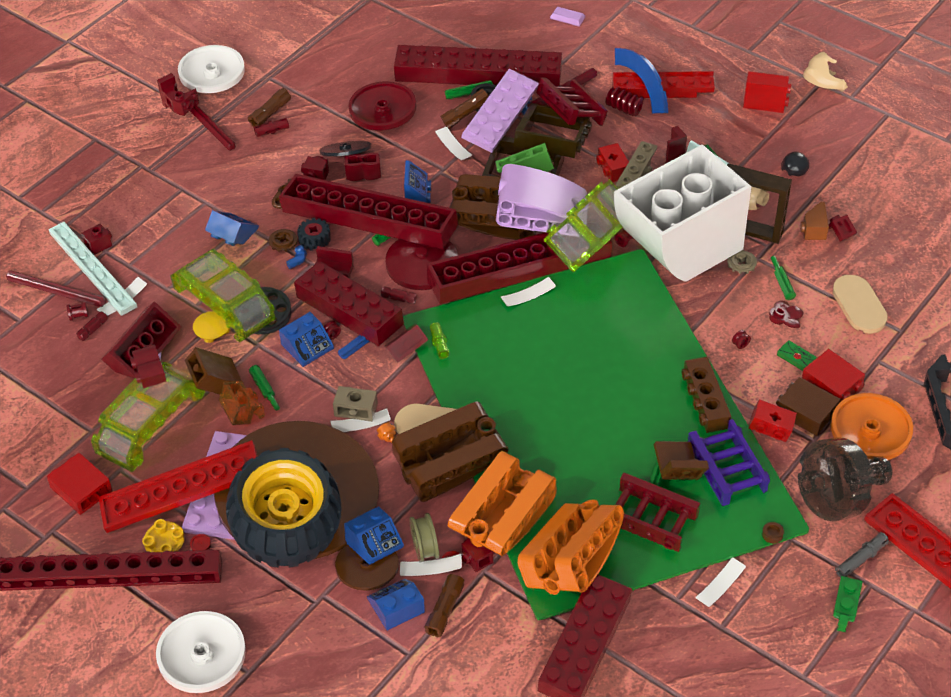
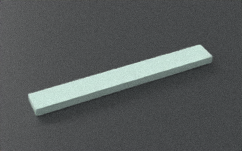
[48,222,137,316]

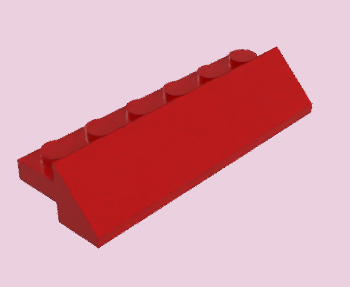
[612,71,715,98]

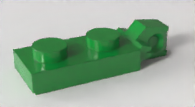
[833,576,863,632]

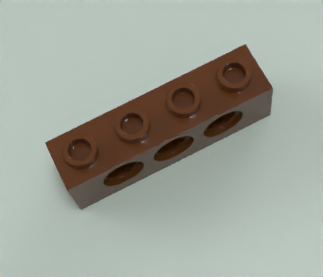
[681,357,731,433]

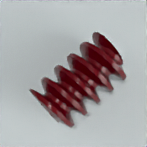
[605,87,644,116]

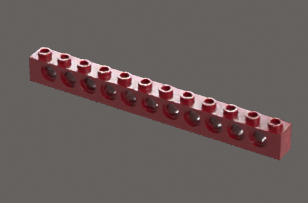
[0,549,222,591]

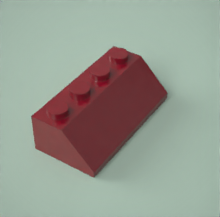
[101,301,182,379]

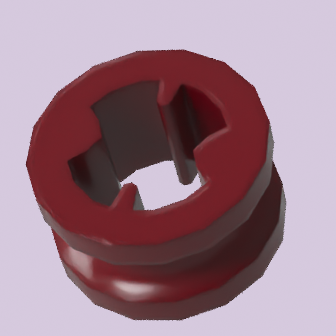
[324,321,341,340]
[732,330,751,349]

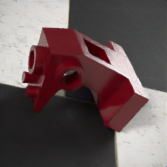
[157,73,199,116]

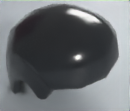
[781,151,810,176]

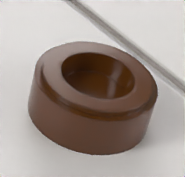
[762,522,784,544]

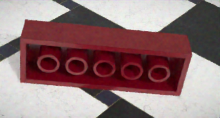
[294,261,404,346]
[537,575,632,697]

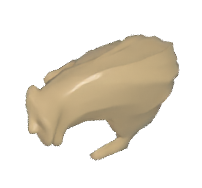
[803,52,848,92]

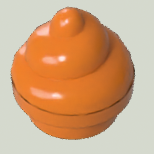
[376,422,396,443]

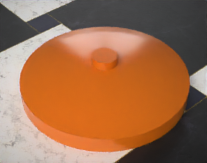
[831,393,913,461]

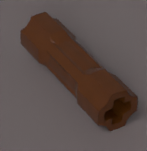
[248,88,291,127]
[440,89,489,129]
[424,574,465,638]

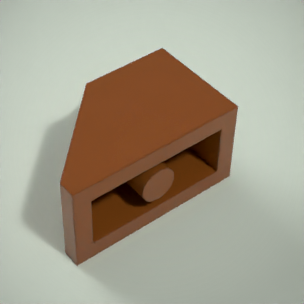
[800,202,829,240]

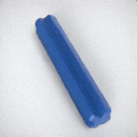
[338,335,370,359]

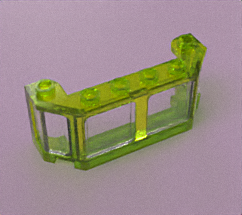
[543,179,623,272]
[170,249,276,343]
[91,362,205,472]

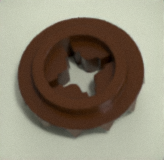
[269,229,297,252]

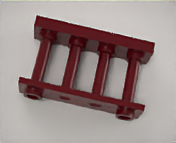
[536,78,608,126]
[615,473,700,552]

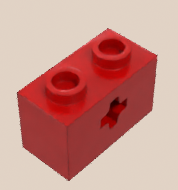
[596,143,629,183]
[748,399,797,442]

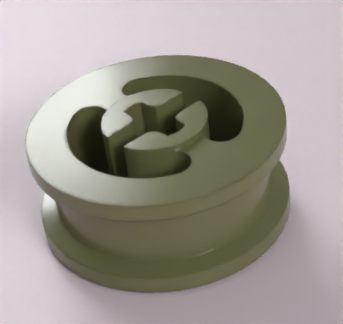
[409,513,439,563]

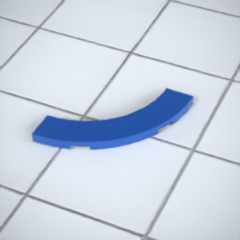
[615,48,668,114]

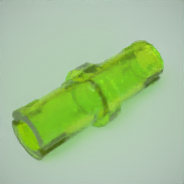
[430,322,449,359]

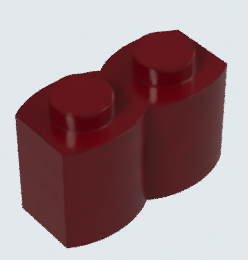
[344,153,381,181]
[130,345,167,388]

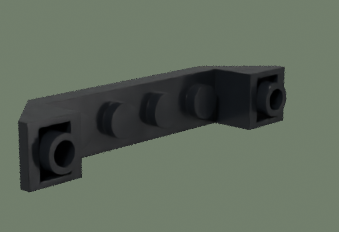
[924,354,951,450]

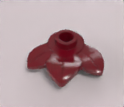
[769,301,804,328]

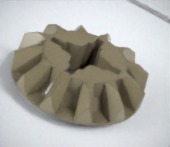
[727,250,757,274]

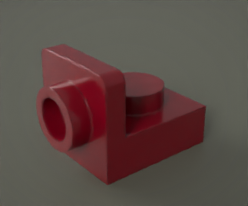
[828,214,857,242]

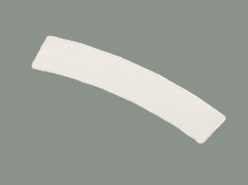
[435,127,472,160]
[97,277,147,316]
[501,277,556,306]
[331,409,391,432]
[400,554,462,576]
[696,558,746,607]

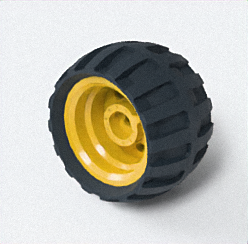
[226,448,341,568]

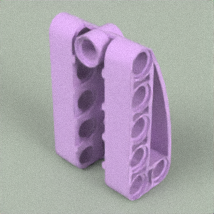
[496,164,588,237]

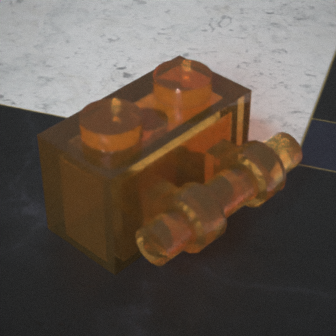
[219,381,265,425]

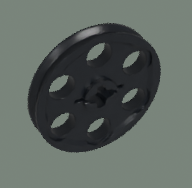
[234,287,291,334]

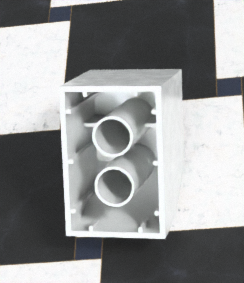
[614,145,751,282]

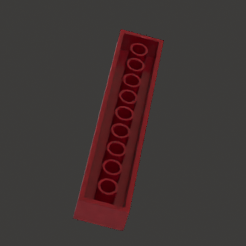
[394,45,562,86]
[279,174,458,249]
[427,219,613,304]

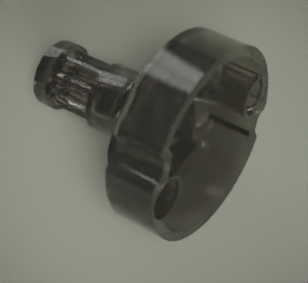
[798,437,893,521]

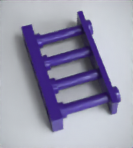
[688,419,770,506]

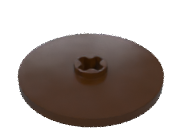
[335,545,399,591]

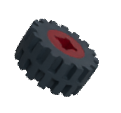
[297,218,331,251]

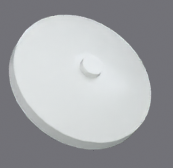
[178,45,245,93]
[156,611,246,693]

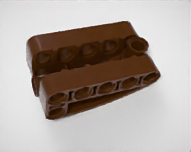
[449,174,536,240]
[392,402,509,502]

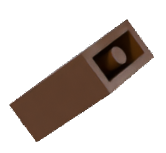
[184,347,244,398]
[776,377,840,436]

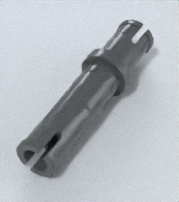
[835,532,889,578]

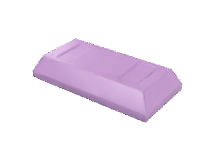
[550,7,586,26]

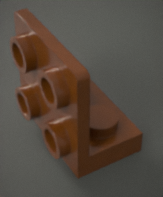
[653,441,709,480]

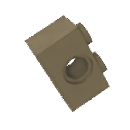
[333,386,378,422]

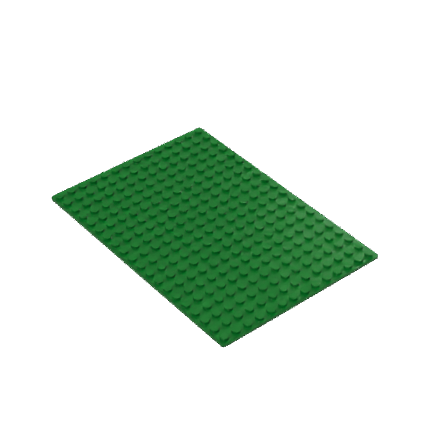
[403,249,809,620]

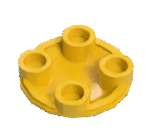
[193,311,231,343]
[142,519,184,552]

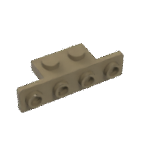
[616,141,657,189]

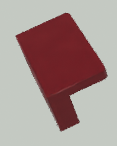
[665,126,687,164]
[315,246,354,278]
[384,324,428,363]

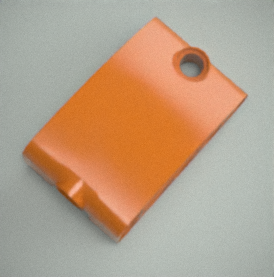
[448,451,557,556]
[518,500,624,595]

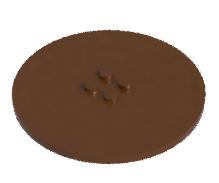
[214,421,379,559]

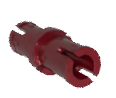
[253,118,289,137]

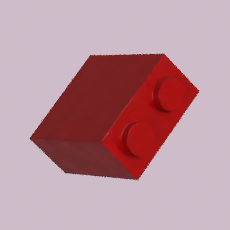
[743,71,791,113]
[802,348,865,402]
[47,453,113,515]

